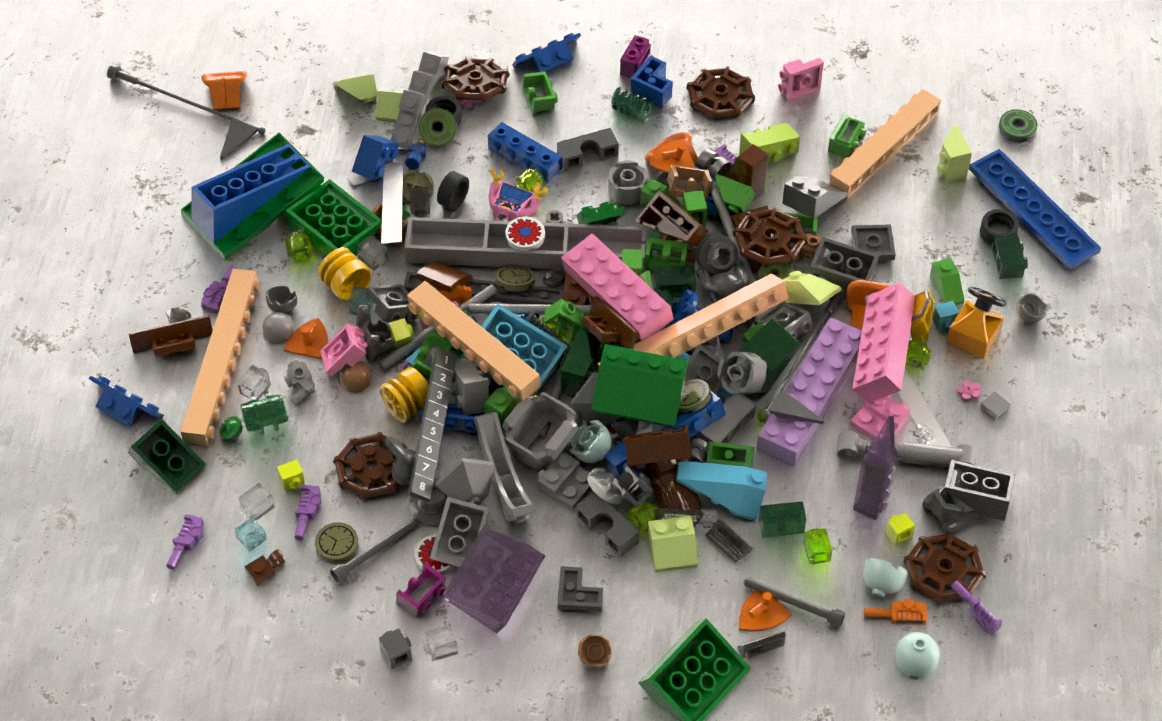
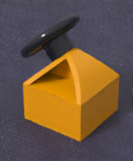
[947,287,1007,359]

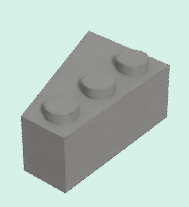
[451,358,489,415]

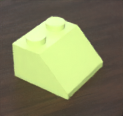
[937,125,972,183]
[647,516,698,572]

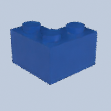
[630,55,673,109]
[352,135,399,180]

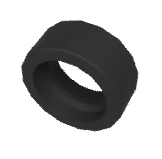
[425,96,462,132]
[437,171,469,210]
[980,209,1019,247]

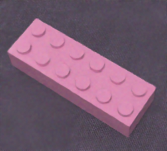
[561,234,674,341]
[852,282,915,403]

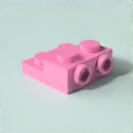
[778,58,824,100]
[320,323,368,376]
[850,395,910,444]

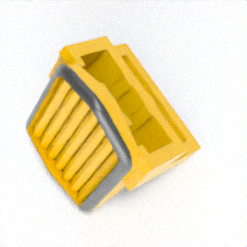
[910,290,935,348]

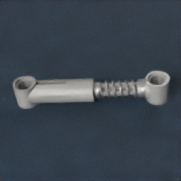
[837,431,976,468]

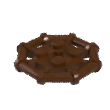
[441,56,510,103]
[686,66,756,120]
[733,207,808,267]
[333,432,407,500]
[903,532,986,604]

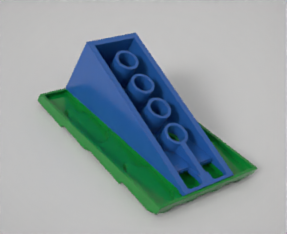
[181,132,324,260]

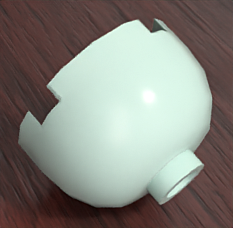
[570,420,612,463]
[862,558,908,597]
[894,632,940,679]

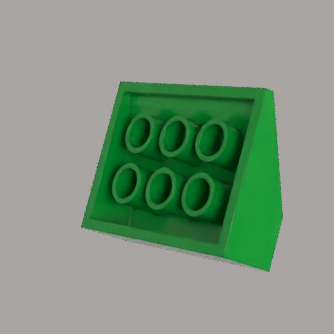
[285,179,382,257]
[591,344,688,428]
[638,618,751,721]

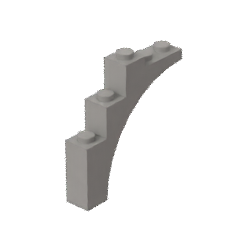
[391,51,449,150]
[474,412,535,524]

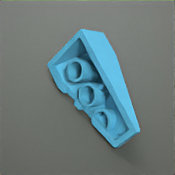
[676,461,767,521]

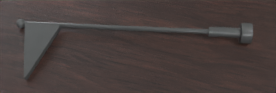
[107,64,266,160]
[762,288,847,425]

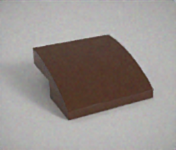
[417,262,473,293]

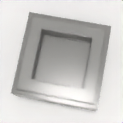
[980,392,1010,419]

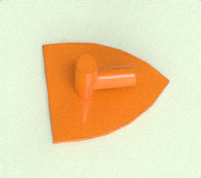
[648,139,696,173]
[284,318,328,359]
[739,590,792,631]

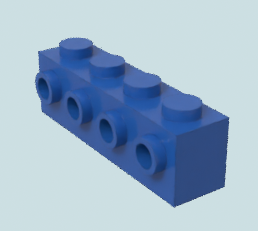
[487,122,562,183]

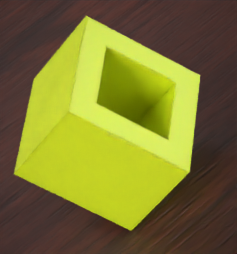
[389,318,414,348]
[277,460,305,491]
[885,512,915,545]

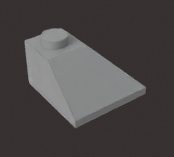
[436,458,494,506]

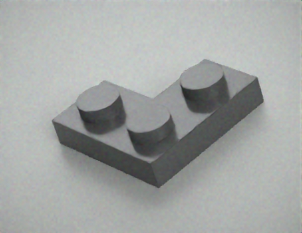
[558,566,603,612]

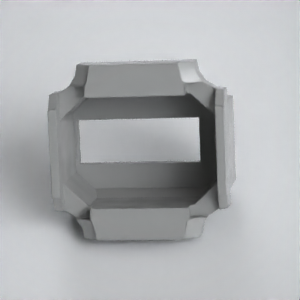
[502,392,579,472]

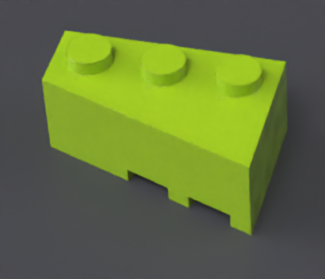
[739,123,800,165]

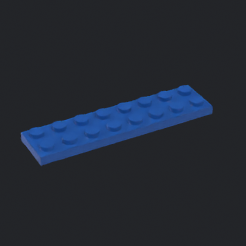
[969,149,1101,270]

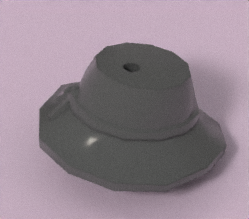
[409,482,449,527]

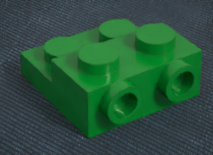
[576,201,626,225]

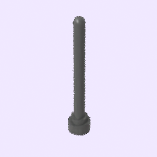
[330,518,419,584]
[743,578,846,629]

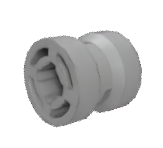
[688,438,709,463]

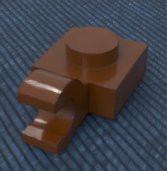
[244,549,285,586]

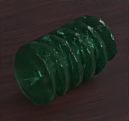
[611,86,653,121]

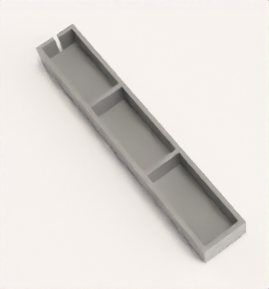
[405,217,646,273]

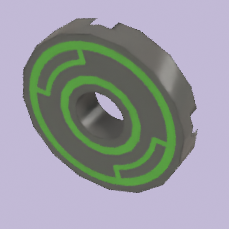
[999,109,1038,141]

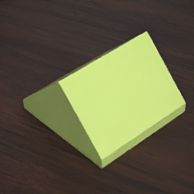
[376,90,403,122]

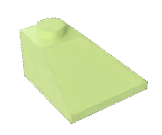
[333,74,378,103]
[783,271,841,305]

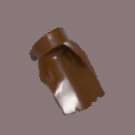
[647,460,702,515]

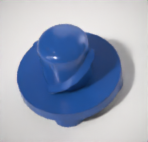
[669,289,702,325]

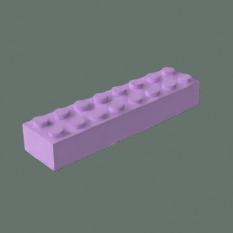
[756,317,862,467]

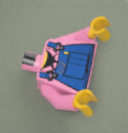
[488,168,548,221]

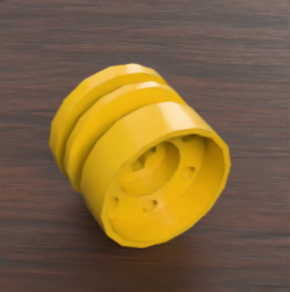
[318,247,372,301]
[379,367,429,422]

